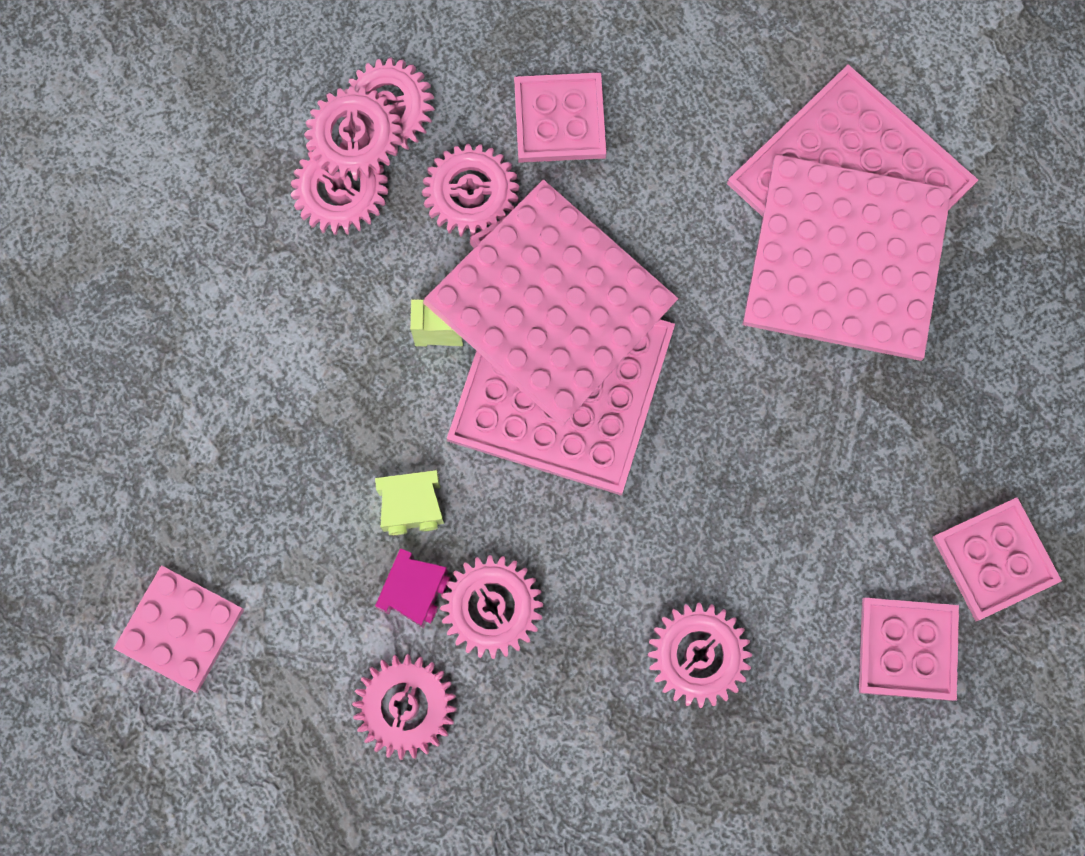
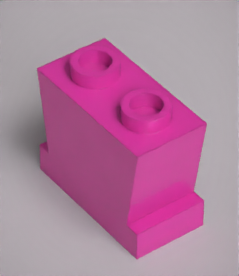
[375,548,451,629]

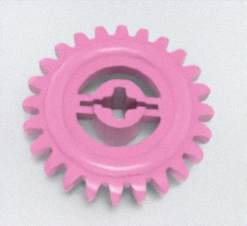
[342,58,435,153]
[304,86,403,181]
[291,141,388,235]
[422,144,519,237]
[440,555,543,659]
[647,603,752,708]
[352,654,457,760]

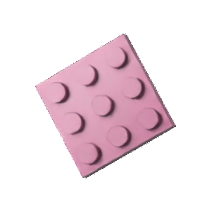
[514,73,606,163]
[932,498,1062,621]
[113,565,245,693]
[859,598,959,701]

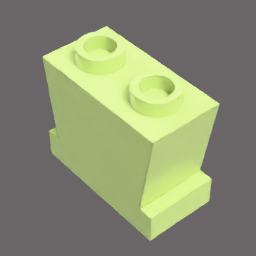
[410,300,463,346]
[375,470,444,535]

